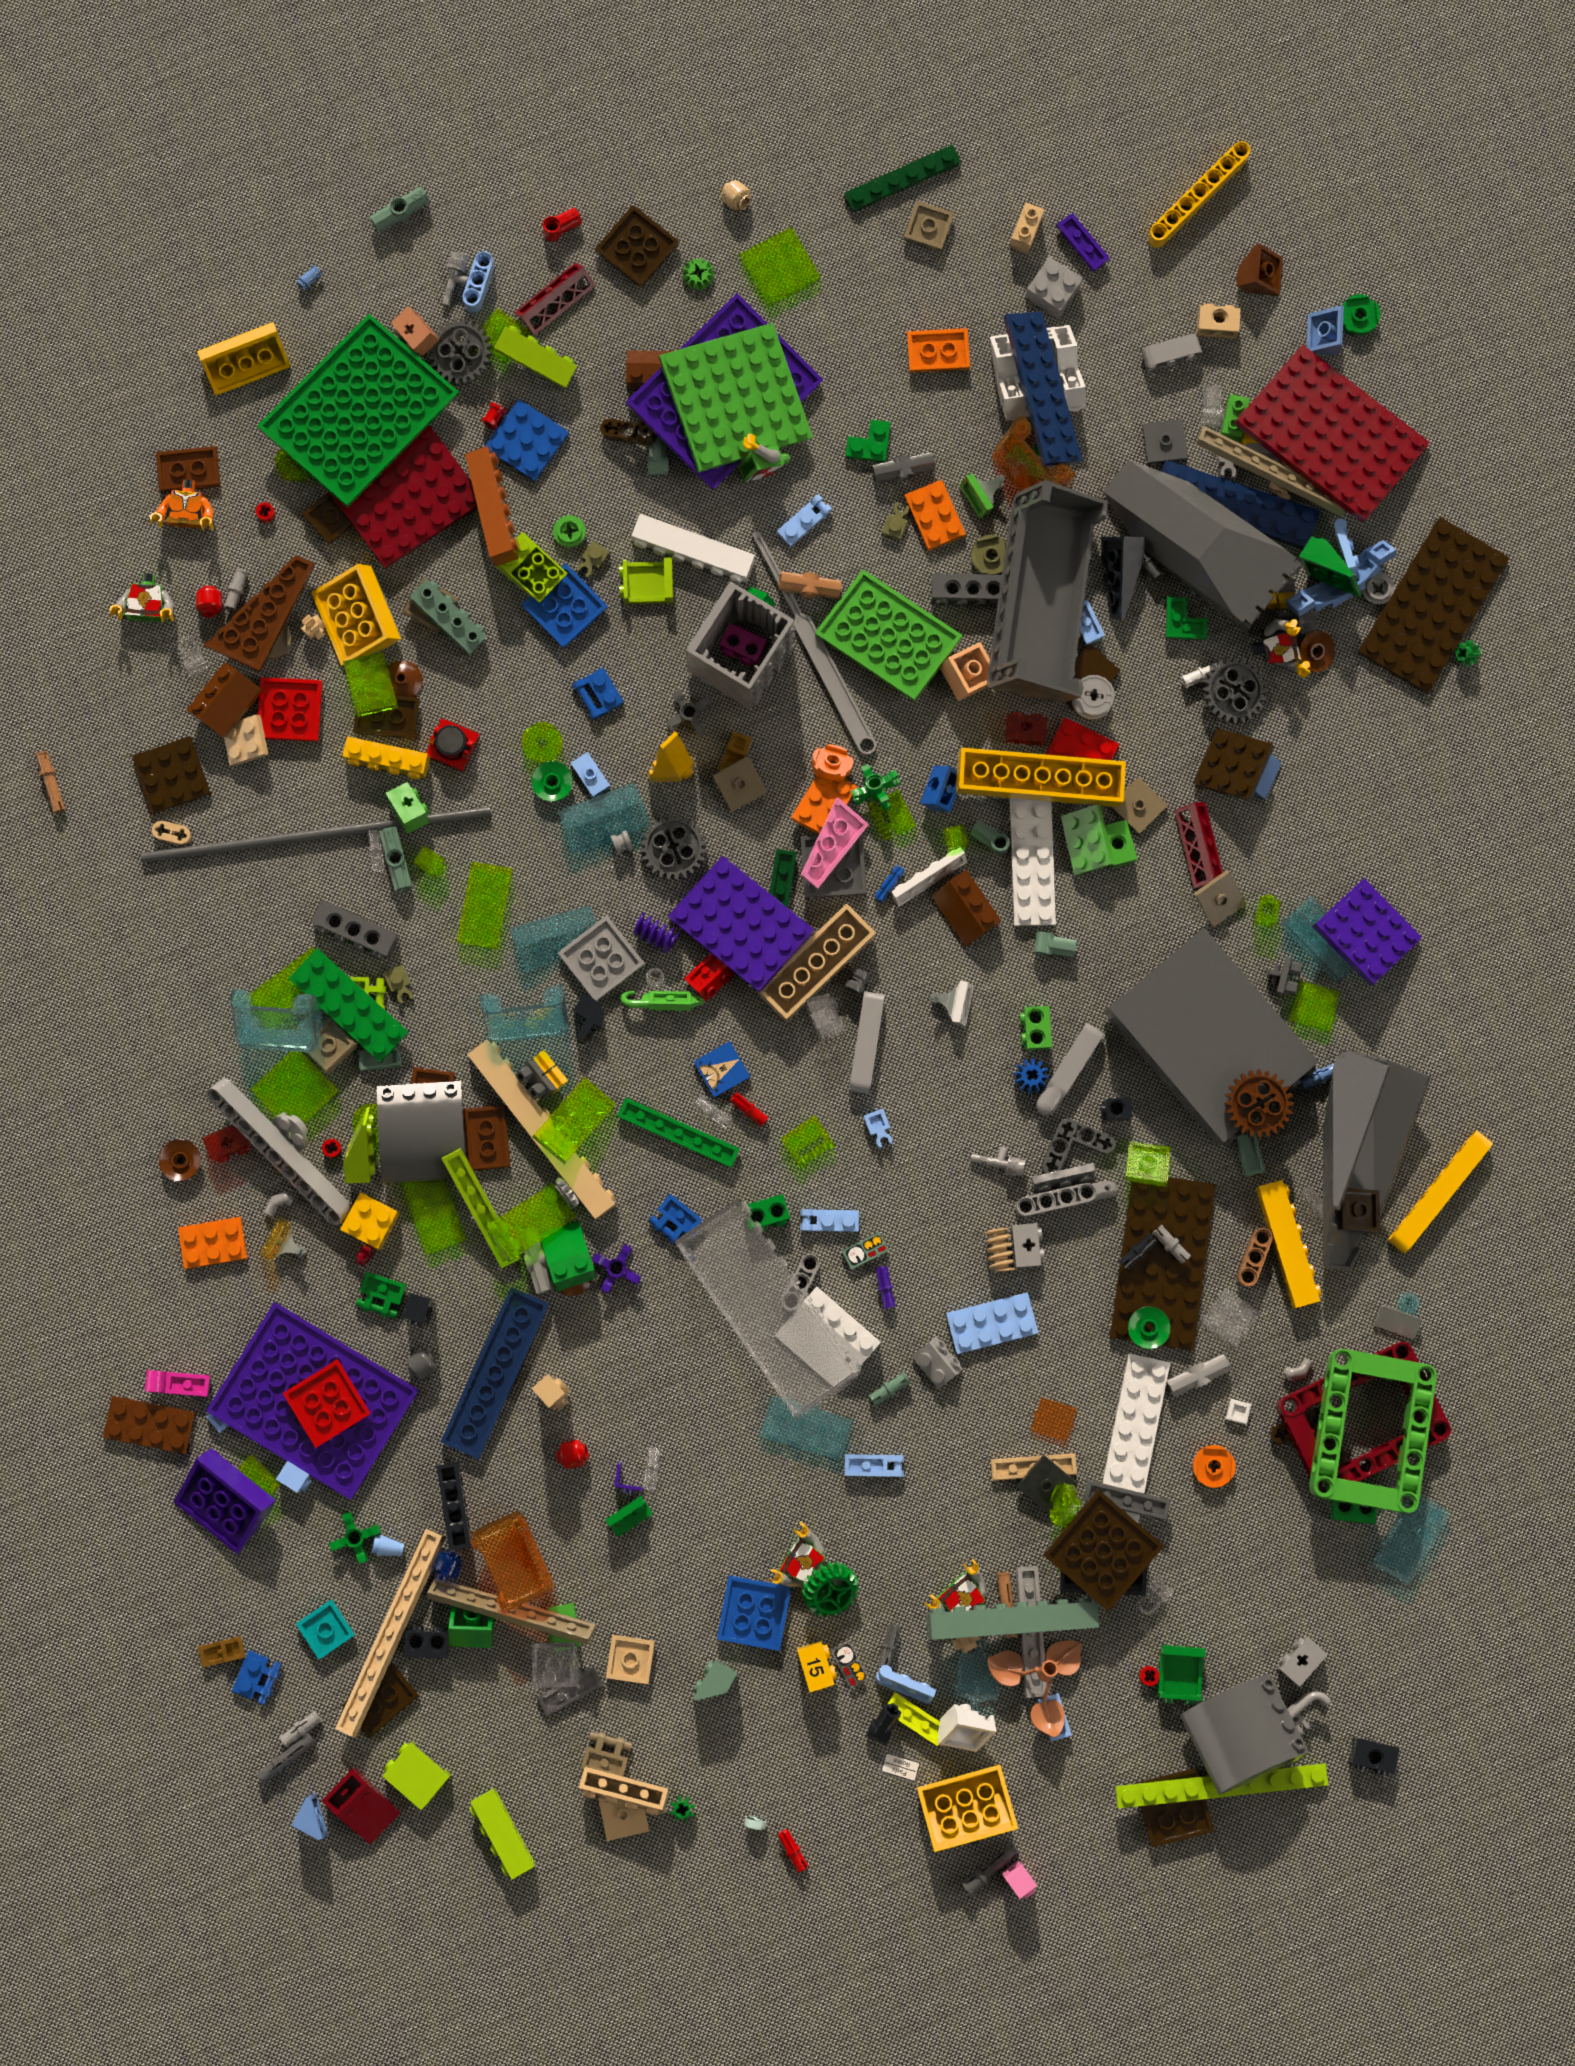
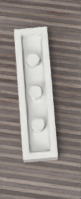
[892,847,967,907]

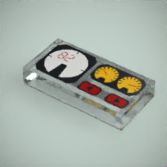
[830,1640,869,1688]

